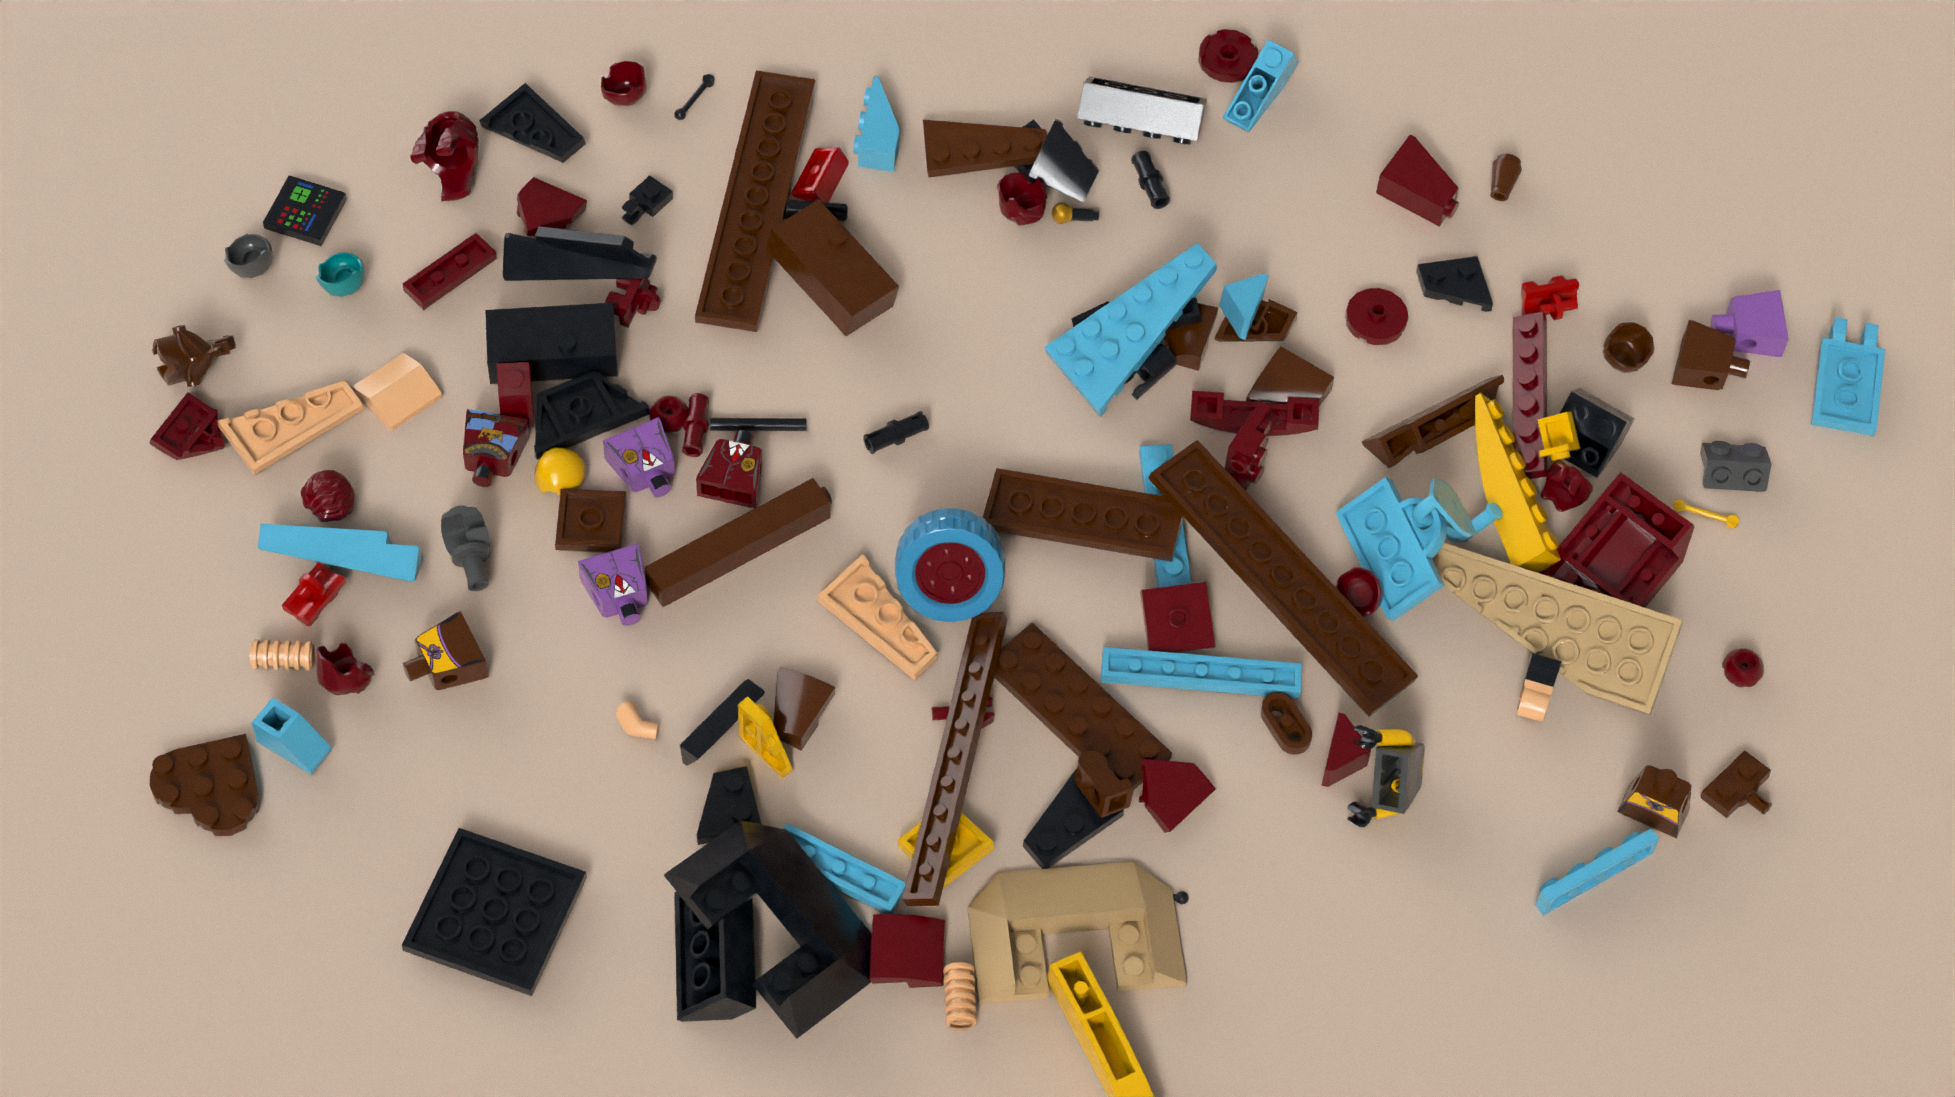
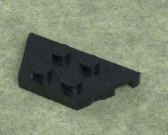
[534,370,650,460]

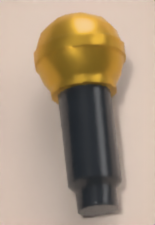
[1052,202,1099,224]

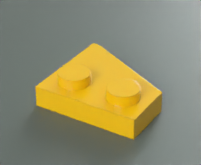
[738,697,792,779]

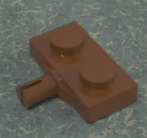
[1701,750,1772,818]

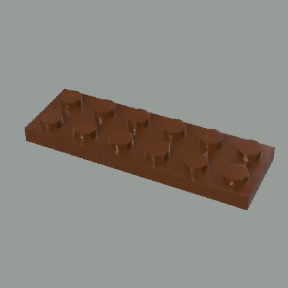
[982,468,1184,562]
[994,623,1172,790]

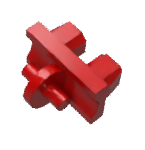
[1521,275,1579,320]
[282,562,346,626]

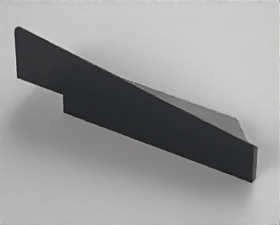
[503,226,657,281]

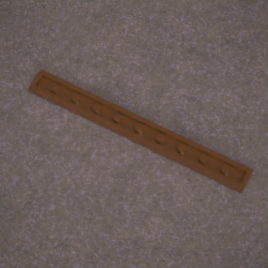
[902,612,1008,906]

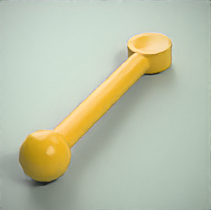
[1673,499,1739,529]

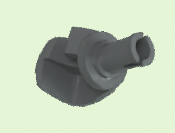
[441,505,491,591]

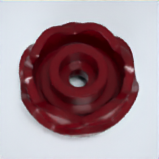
[649,395,688,433]
[1722,648,1764,687]

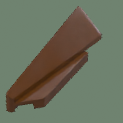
[1362,375,1504,468]

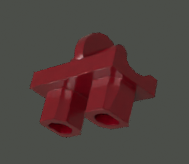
[605,278,662,328]

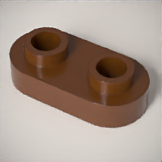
[1260,693,1312,755]

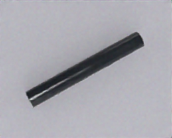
[710,418,806,431]

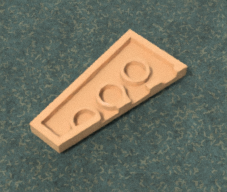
[217,380,363,475]
[818,554,937,681]

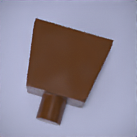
[1671,320,1750,390]

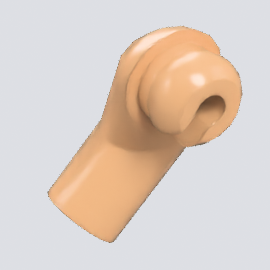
[616,701,659,740]

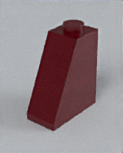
[1376,135,1459,227]

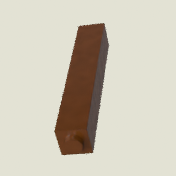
[645,478,832,607]

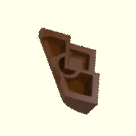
[1215,299,1298,342]

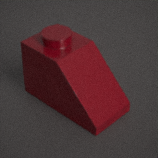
[497,362,534,428]

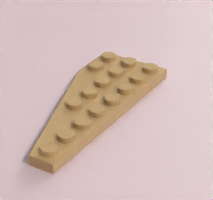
[1432,543,1684,715]

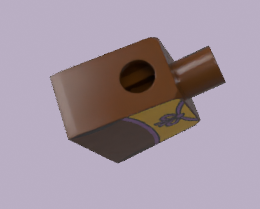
[402,611,489,690]
[1617,765,1692,839]

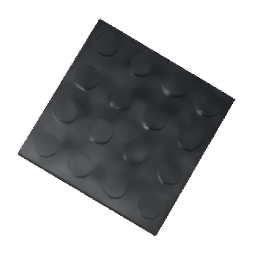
[402,828,587,996]

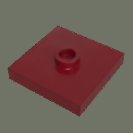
[1140,582,1215,653]

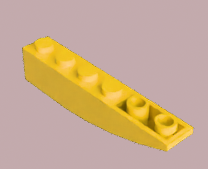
[1475,393,1561,573]
[1047,951,1154,1097]

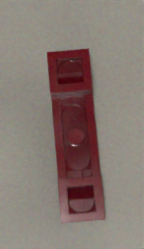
[1190,390,1320,436]

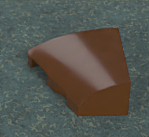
[1164,303,1218,371]
[1246,346,1334,406]
[773,668,835,751]

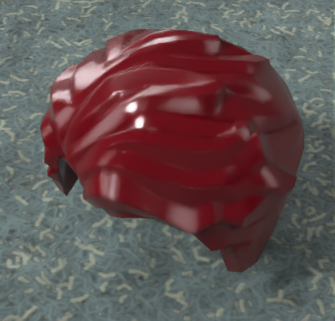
[997,173,1048,226]
[300,470,355,522]
[317,643,374,695]

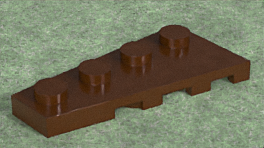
[923,120,1047,177]

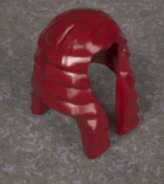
[410,111,479,201]

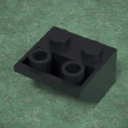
[1559,388,1635,478]

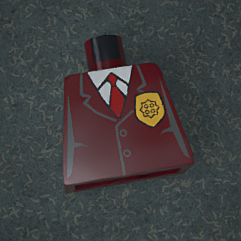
[696,430,762,509]

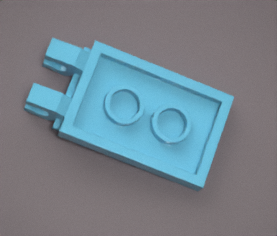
[1811,317,1885,436]

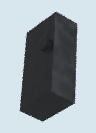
[485,303,618,384]

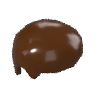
[1603,322,1654,373]

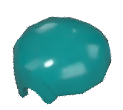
[315,252,365,297]

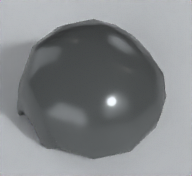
[224,234,273,278]

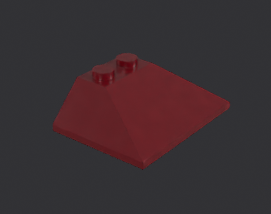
[1539,472,1695,608]

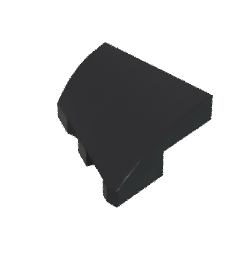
[1028,119,1099,202]

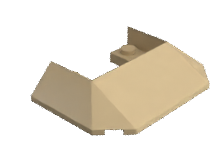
[967,861,1187,1004]

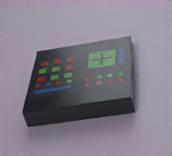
[263,175,347,246]

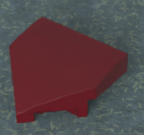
[516,177,587,236]
[149,392,225,460]
[1139,759,1216,833]

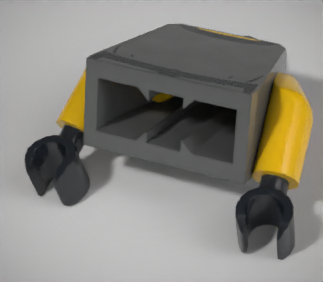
[1347,725,1425,827]

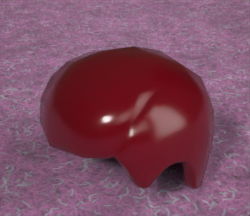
[601,61,647,106]
[1336,567,1384,617]

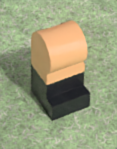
[1516,653,1562,722]

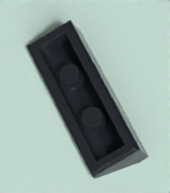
[680,679,765,766]

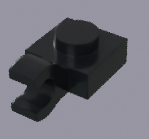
[622,175,673,225]

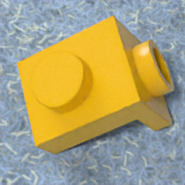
[1537,412,1580,462]

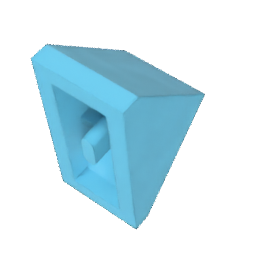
[1219,274,1269,340]

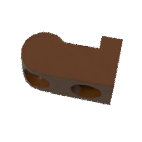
[1074,751,1134,818]

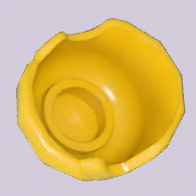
[534,448,586,496]

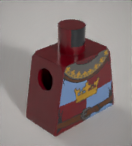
[463,409,529,487]

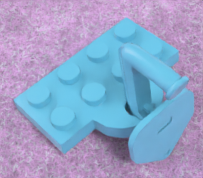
[1336,477,1503,621]

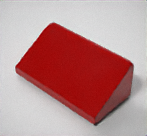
[791,147,849,203]

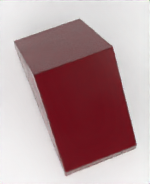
[1322,712,1372,787]

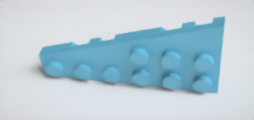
[1044,243,1217,417]

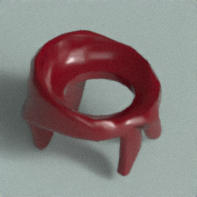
[1541,460,1593,512]

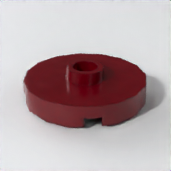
[1198,29,1258,83]
[1345,288,1409,345]

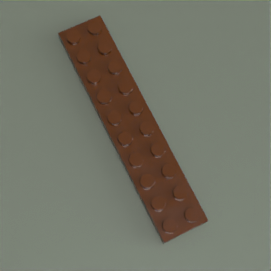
[695,70,815,332]
[1148,440,1418,717]

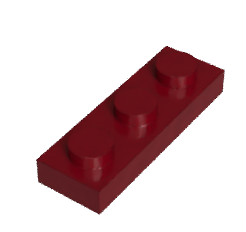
[403,233,497,310]

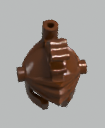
[152,325,236,387]

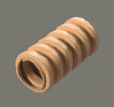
[250,639,315,671]
[943,962,977,1030]

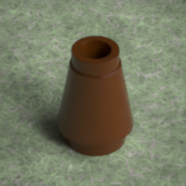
[1490,153,1522,201]

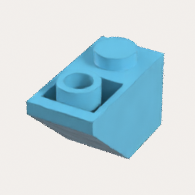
[252,698,332,775]

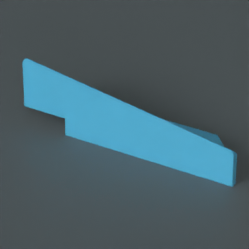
[258,524,423,582]

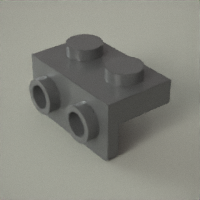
[1700,441,1772,492]

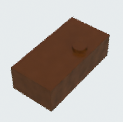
[766,199,899,336]

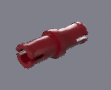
[682,393,710,457]

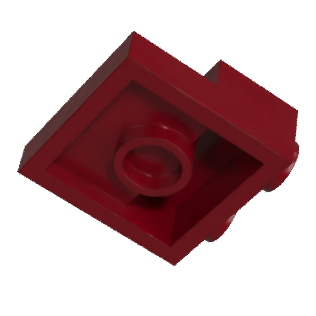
[1224,401,1272,491]

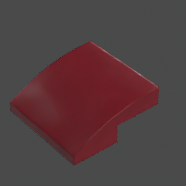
[869,914,946,988]

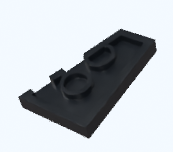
[1023,770,1124,869]

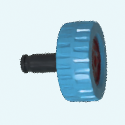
[895,508,1005,622]

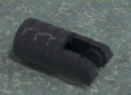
[1124,344,1177,400]

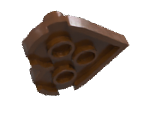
[149,734,259,836]

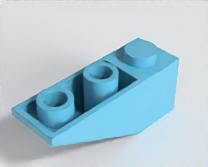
[1223,40,1299,132]
[853,76,900,172]

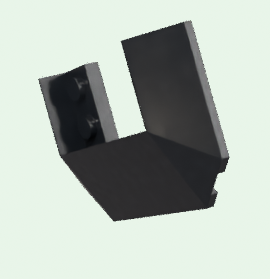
[664,820,872,1039]

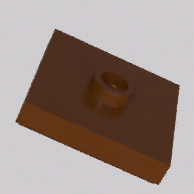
[555,489,626,553]

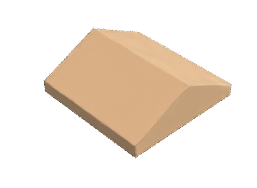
[352,353,443,431]

